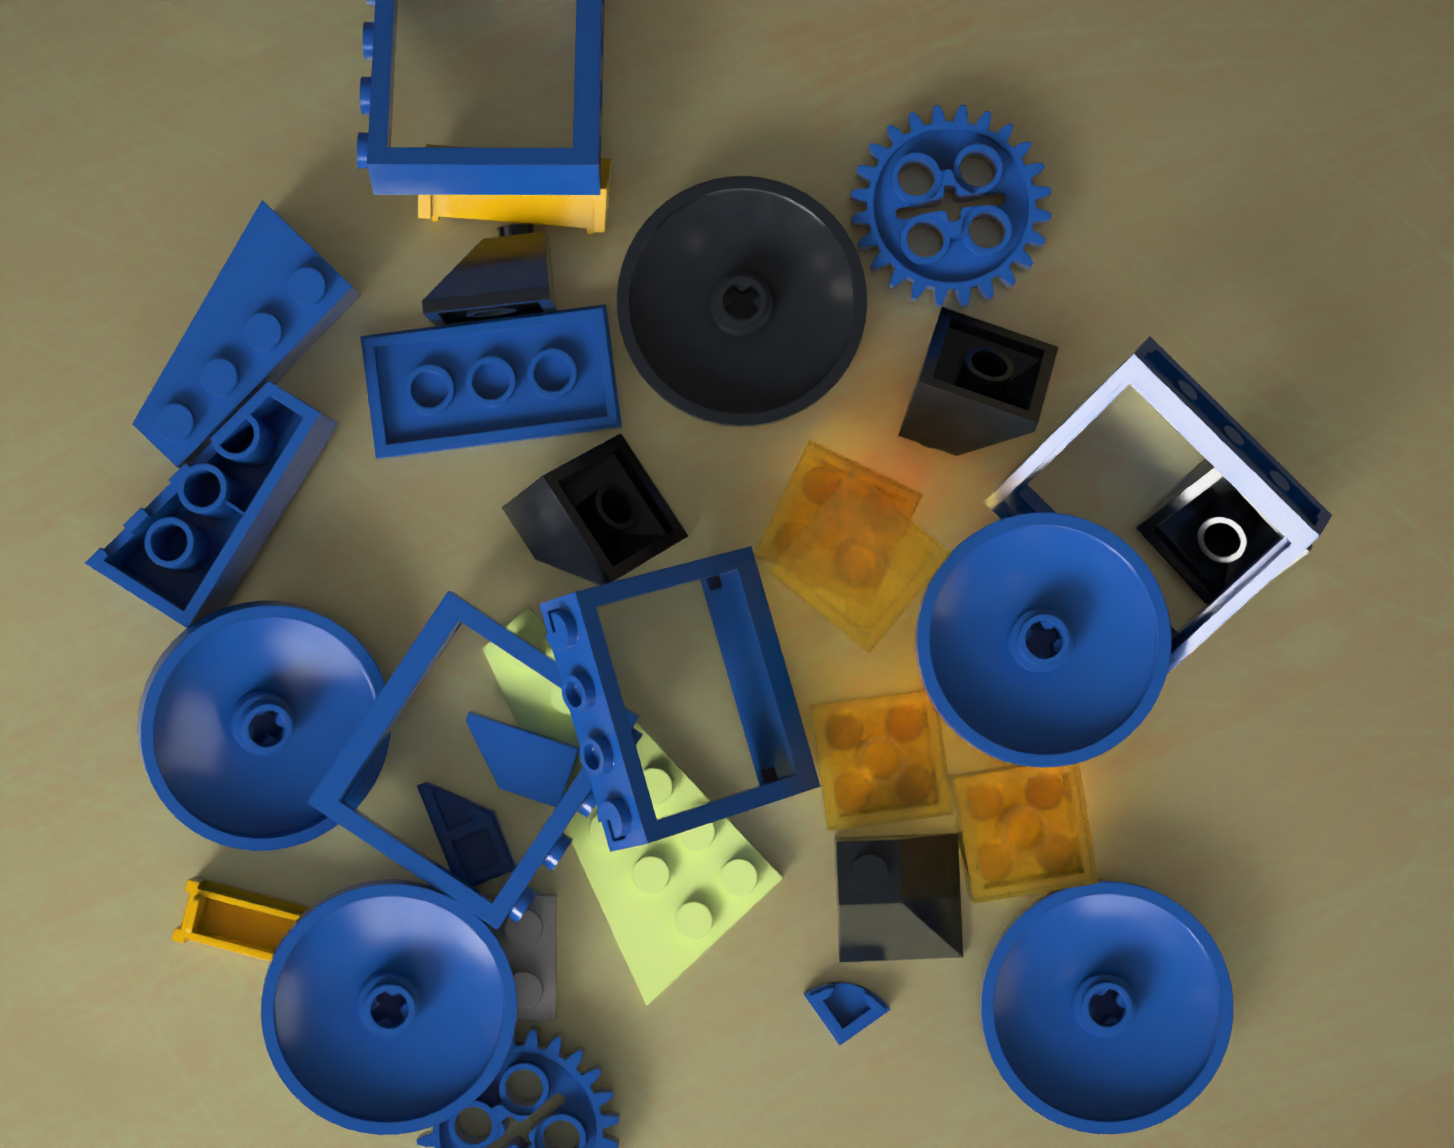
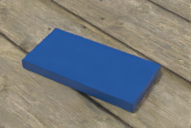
[360,304,622,460]

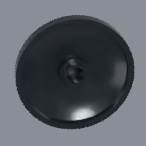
[617,176,867,428]

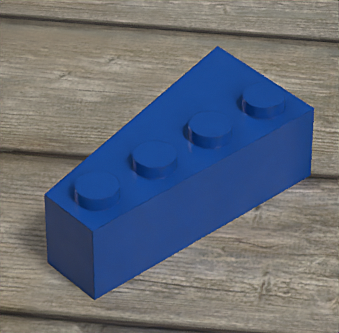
[132,200,361,468]
[85,381,339,628]

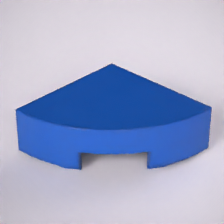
[803,981,890,1045]

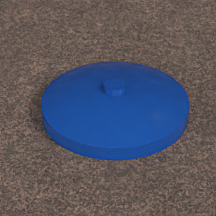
[915,512,1171,767]
[137,600,391,851]
[261,879,517,1135]
[980,880,1234,1134]

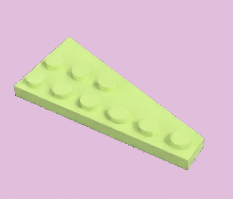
[483,606,783,1006]

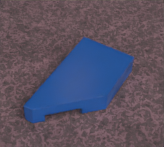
[466,711,580,807]
[417,781,517,887]

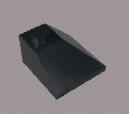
[422,223,557,326]
[898,307,1058,456]
[502,433,688,585]
[1136,458,1313,604]
[834,833,963,962]

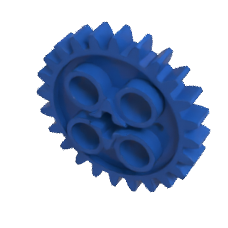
[850,105,1052,308]
[417,1026,620,1148]

